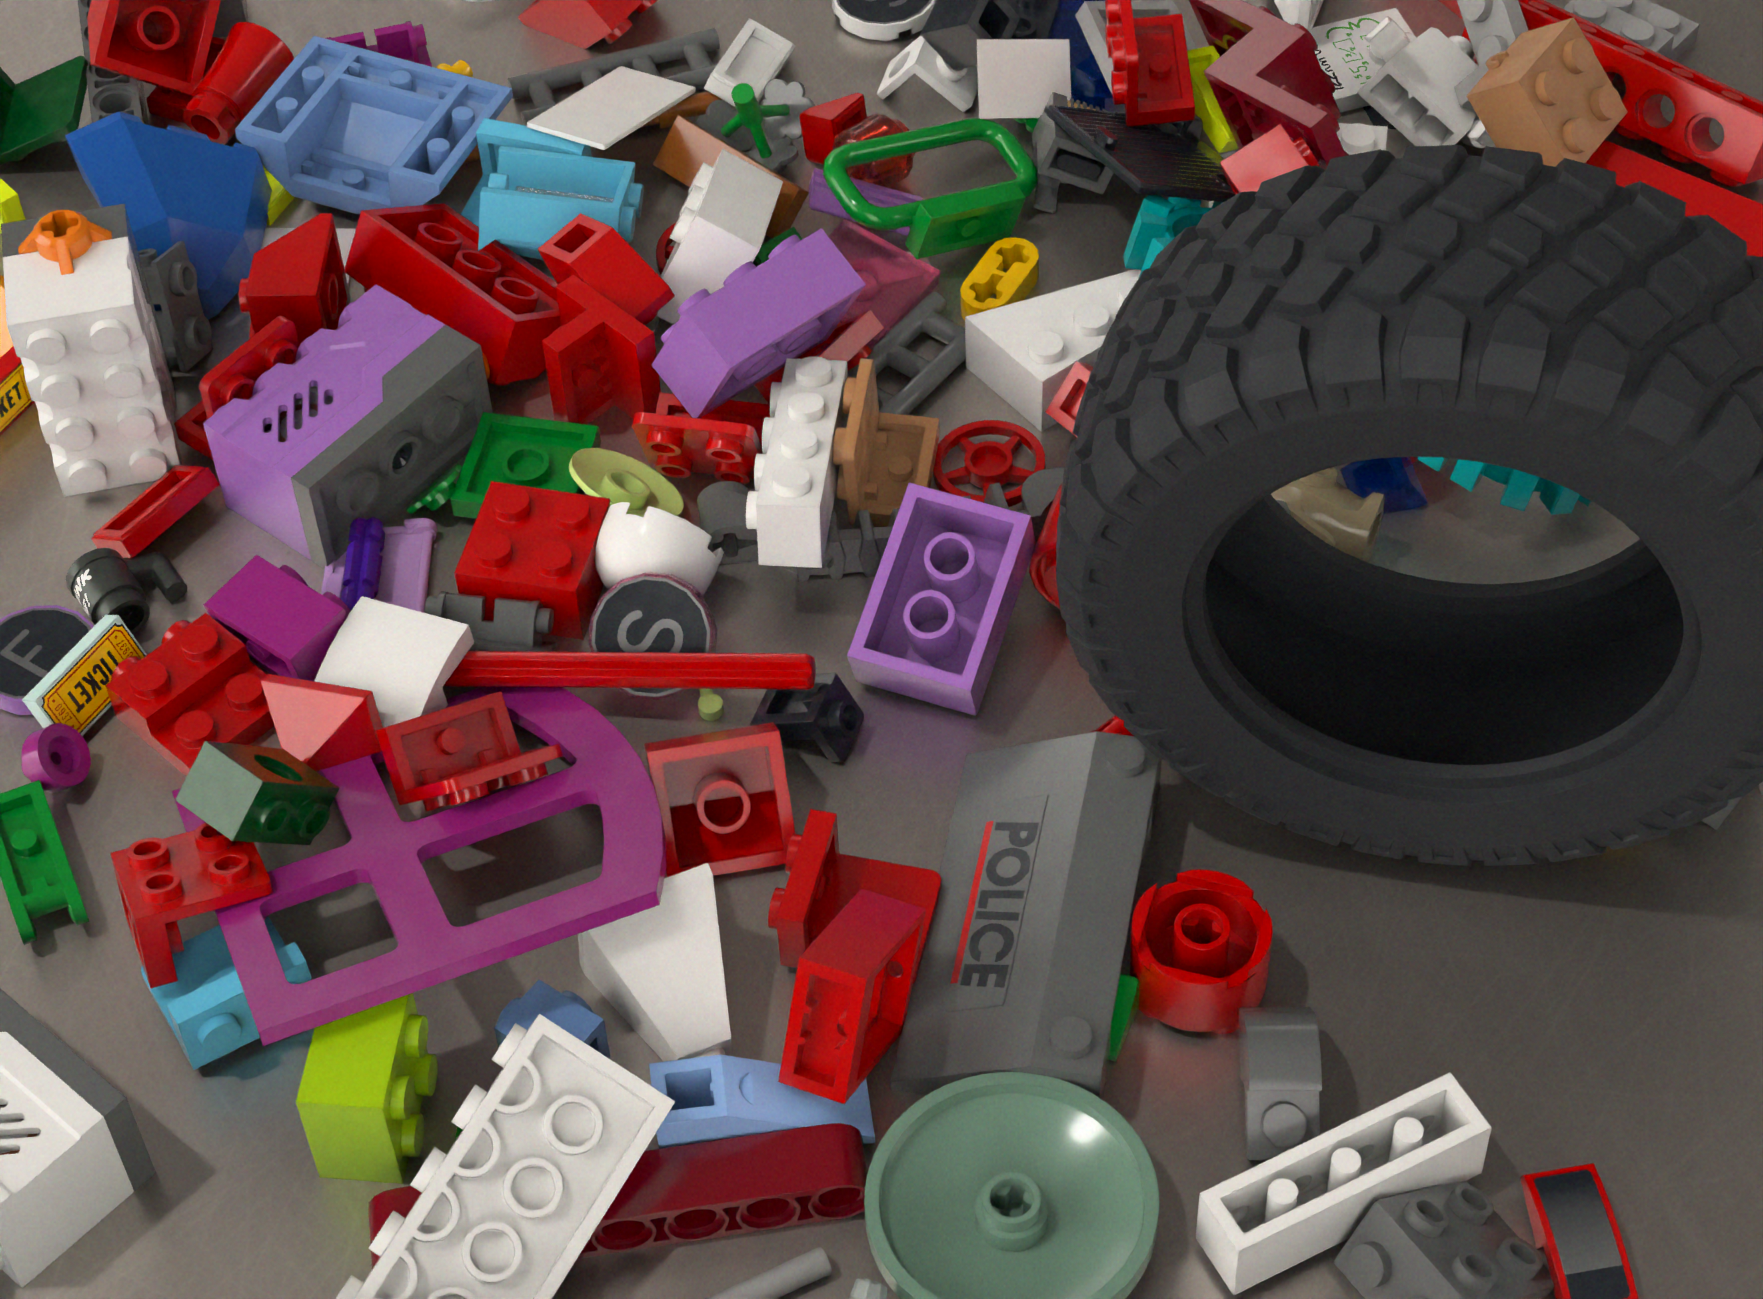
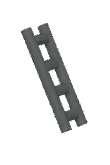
[507,28,720,126]
[847,292,966,415]

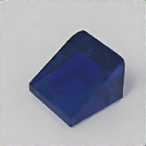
[1340,457,1428,514]

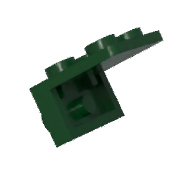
[0,56,91,165]

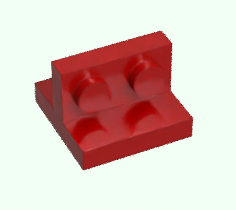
[542,274,661,425]

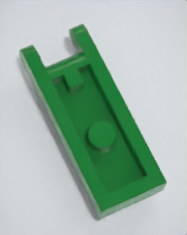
[0,780,90,945]

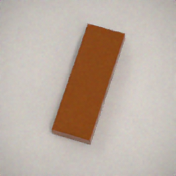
[653,115,809,239]

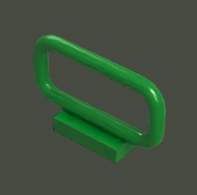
[823,118,1038,259]

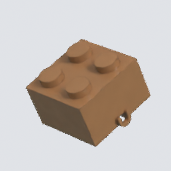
[1466,17,1627,167]

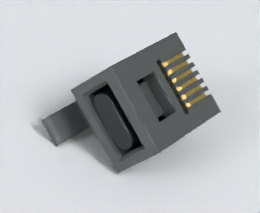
[1032,92,1114,214]

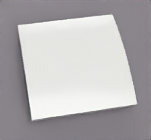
[315,596,474,728]

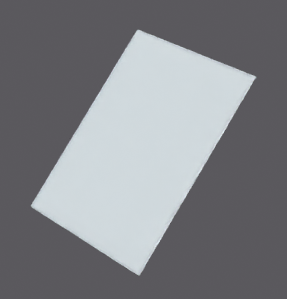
[977,39,1071,119]

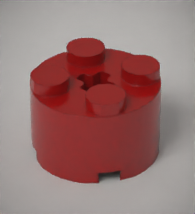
[1129,869,1273,1034]

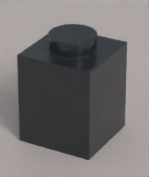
[920,0,1021,70]

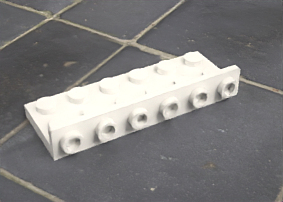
[336,1014,675,1299]

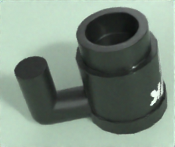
[65,548,187,634]

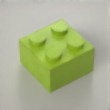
[296,993,438,1184]

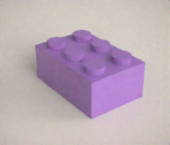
[652,228,866,419]
[847,483,1035,716]

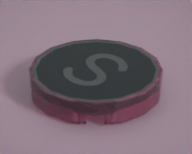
[588,572,718,700]

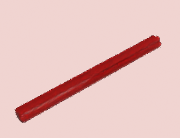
[443,651,816,690]

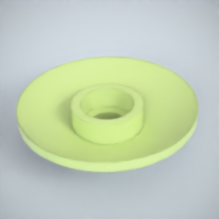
[569,448,684,517]

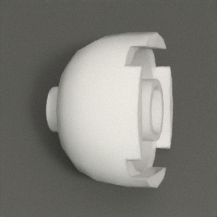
[595,502,724,601]

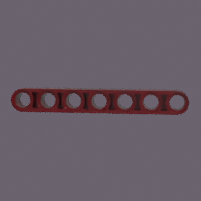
[368,1123,868,1269]

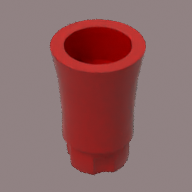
[183,22,294,144]

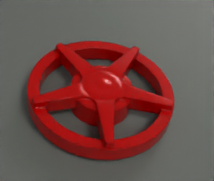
[933,420,1046,507]

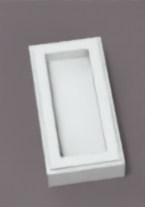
[704,18,796,107]

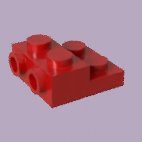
[105,613,274,777]

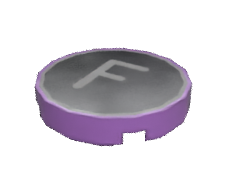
[0,605,94,715]

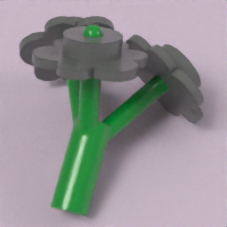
[696,79,815,174]

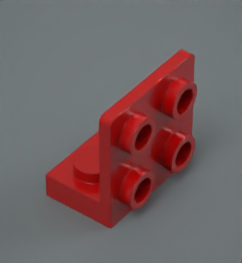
[110,823,273,988]

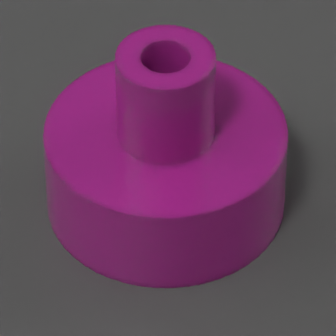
[21,723,91,793]

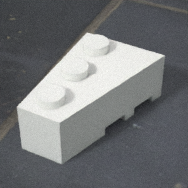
[656,149,783,325]
[965,269,1141,432]

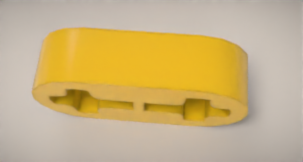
[960,237,1039,321]

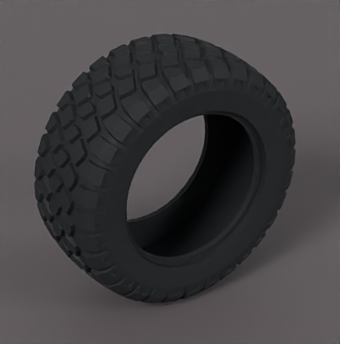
[1056,145,1763,866]

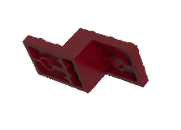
[1189,0,1349,170]

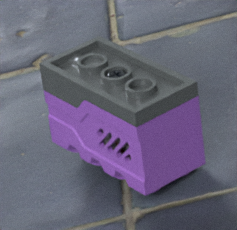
[203,285,493,568]

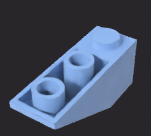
[649,1055,875,1149]

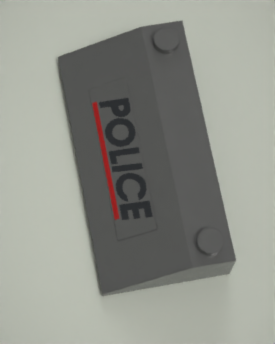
[890,731,1162,1100]

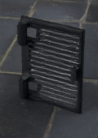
[1044,105,1235,202]

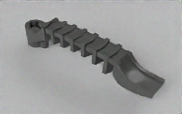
[697,467,1065,582]

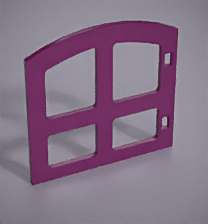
[172,687,666,1046]

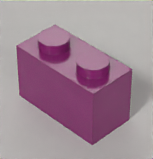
[203,554,351,681]

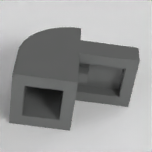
[1239,1007,1322,1160]

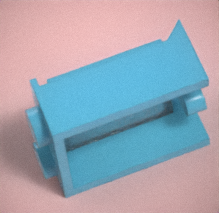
[478,146,644,251]

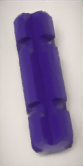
[340,517,385,611]

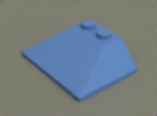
[235,36,513,215]

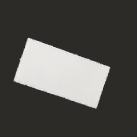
[527,66,696,150]

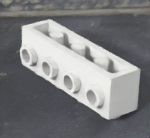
[746,356,849,568]
[1196,1072,1492,1295]

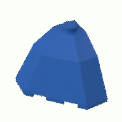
[65,111,272,319]

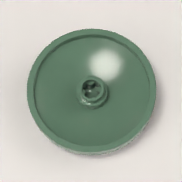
[864,1072,1160,1299]

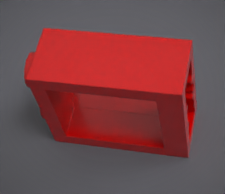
[778,889,926,1104]

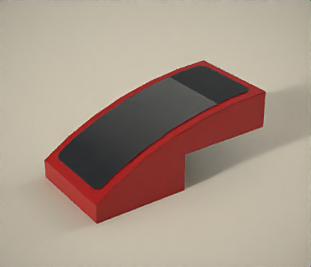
[1520,1163,1639,1299]

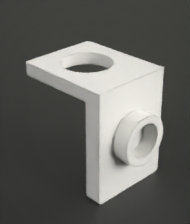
[877,36,978,112]

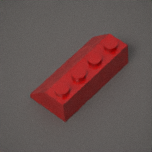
[345,203,561,386]

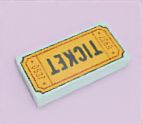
[22,614,147,736]

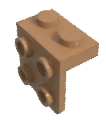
[833,358,940,527]

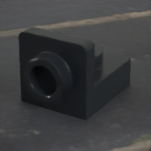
[750,673,864,762]

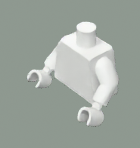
[1357,16,1496,148]

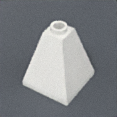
[578,863,731,1062]

